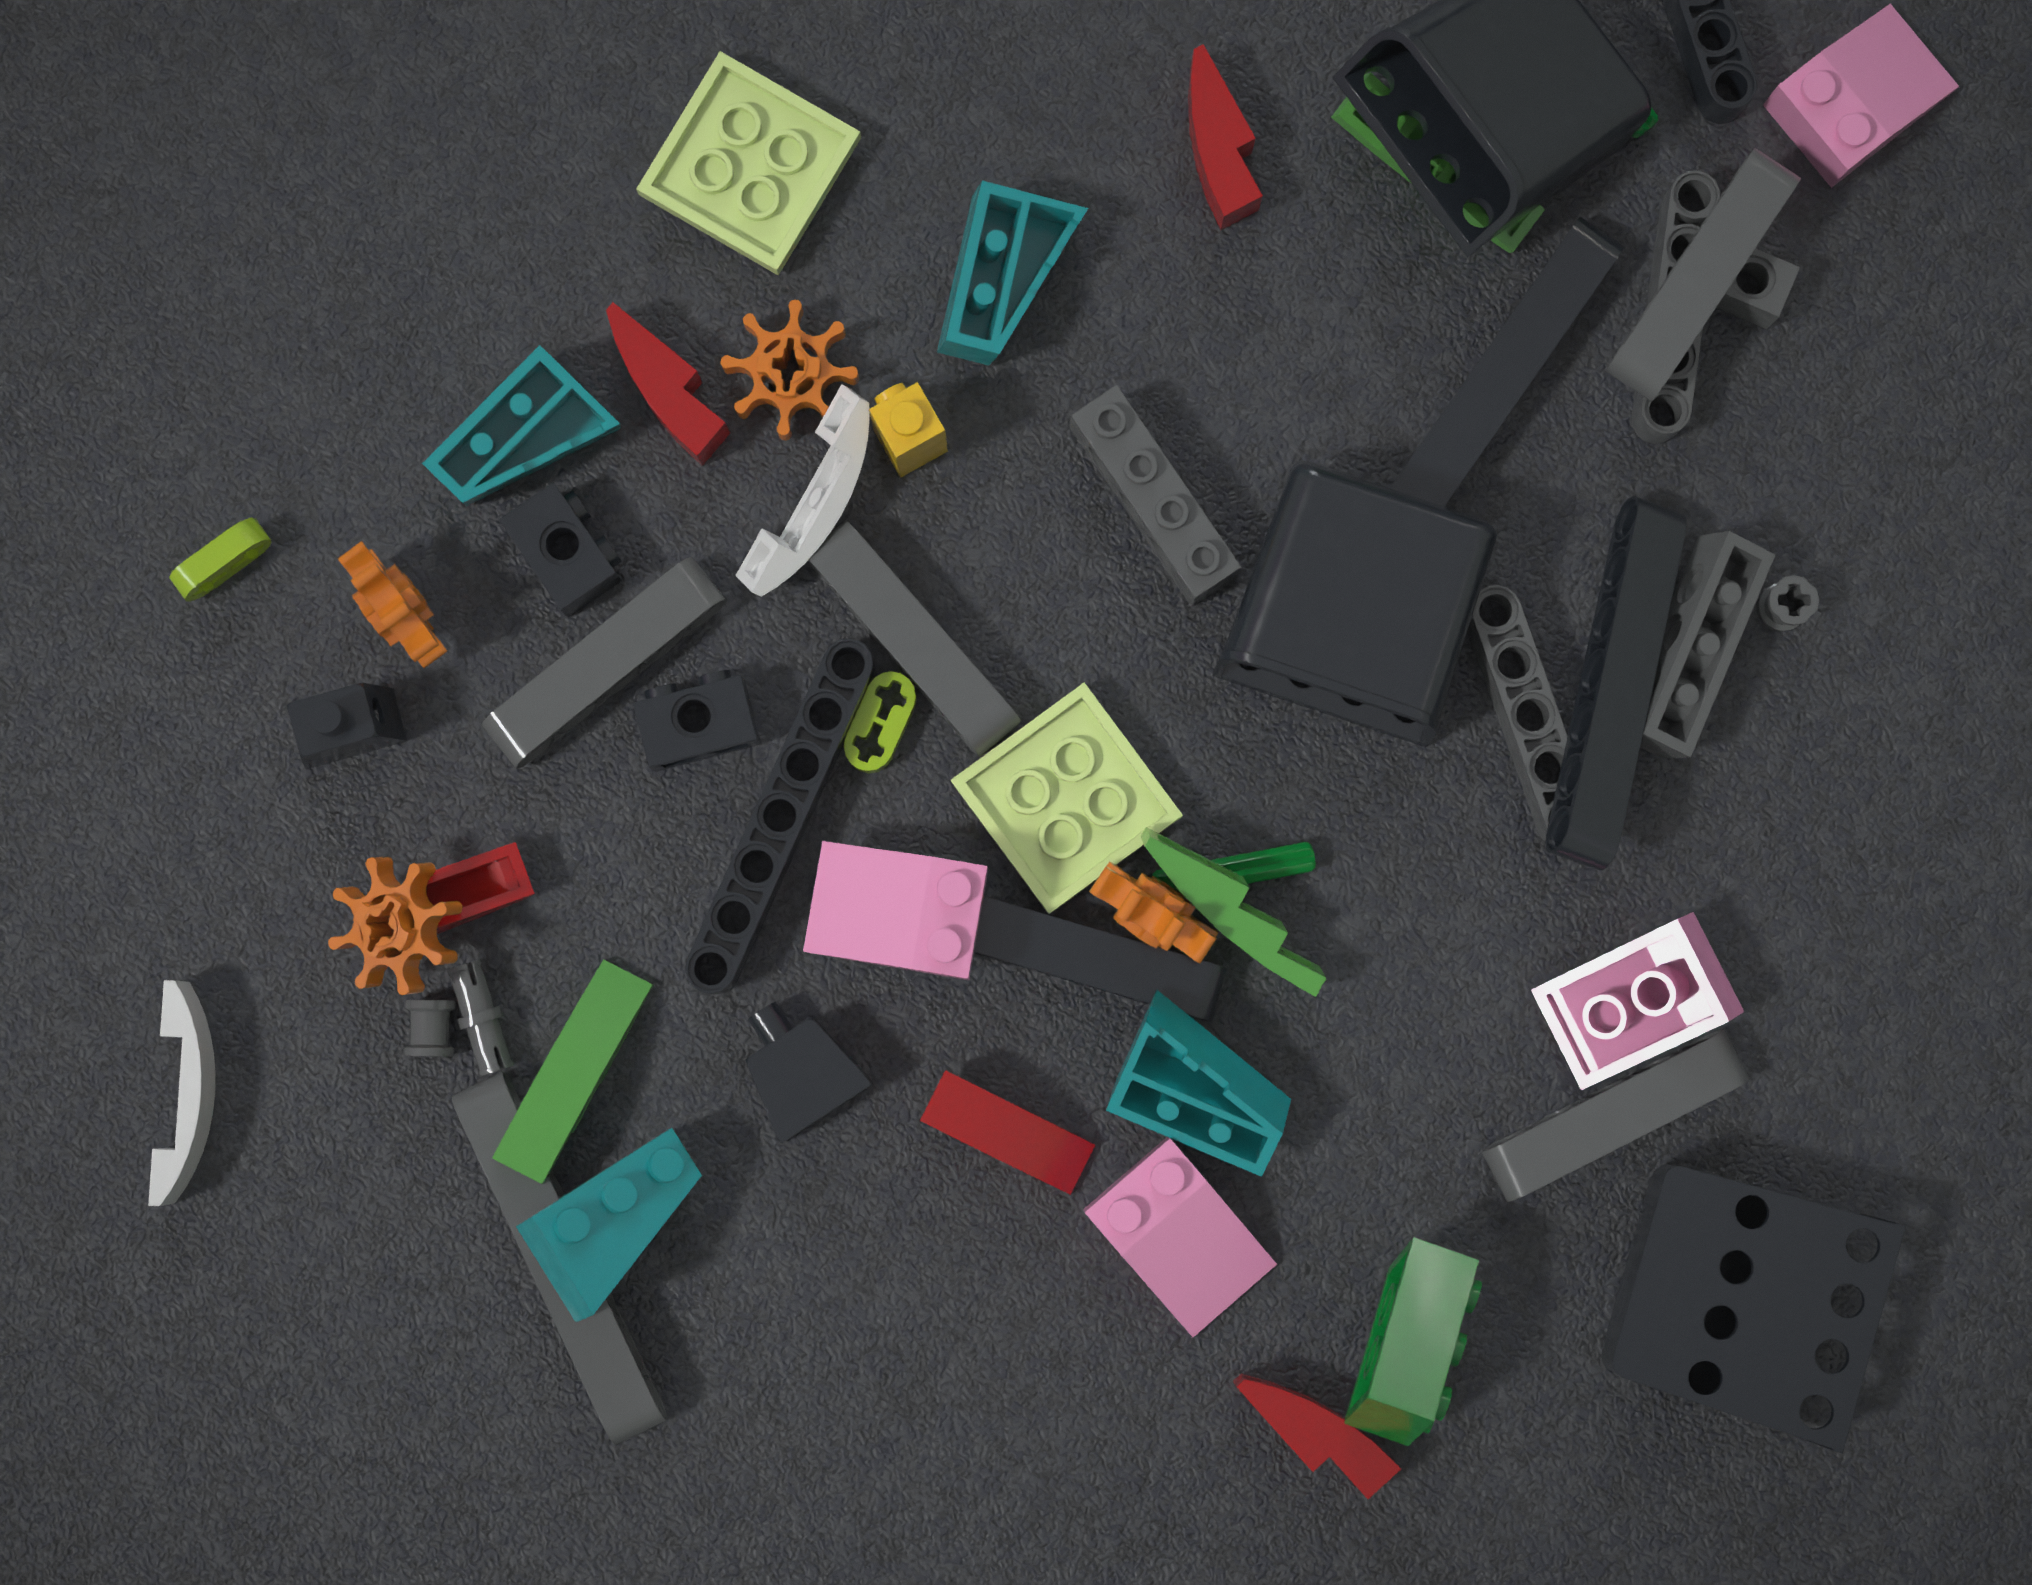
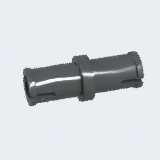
[446,959,514,1076]

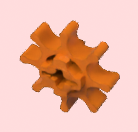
[721,300,859,441]
[337,541,448,668]
[328,857,462,995]
[1089,861,1219,963]

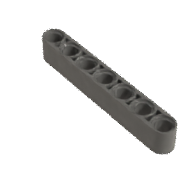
[451,1071,667,1445]

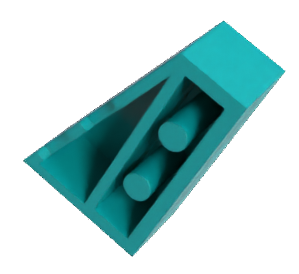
[937,181,1088,366]
[422,345,621,506]
[1106,990,1291,1177]
[516,1128,702,1322]

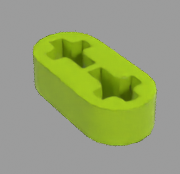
[169,517,272,602]
[844,671,917,773]

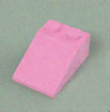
[1763,4,1959,188]
[803,841,988,980]
[1531,912,1744,1090]
[1083,1137,1277,1337]

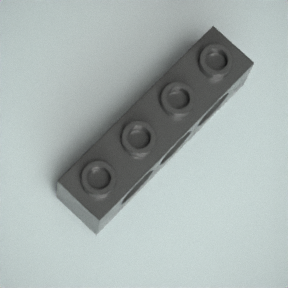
[1070,385,1241,607]
[1640,531,1775,758]

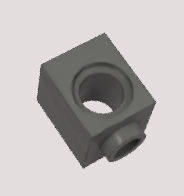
[1716,248,1800,329]

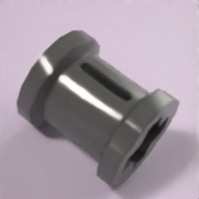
[1757,575,1819,632]
[404,1000,456,1057]

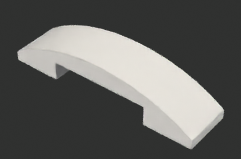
[736,384,869,597]
[148,980,216,1206]

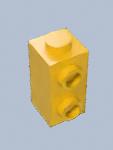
[869,382,948,478]

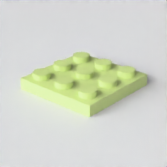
[636,51,861,276]
[951,682,1183,915]

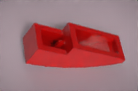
[1188,44,1263,230]
[606,302,730,466]
[426,842,535,934]
[920,1070,1095,1195]
[1233,1374,1401,1499]

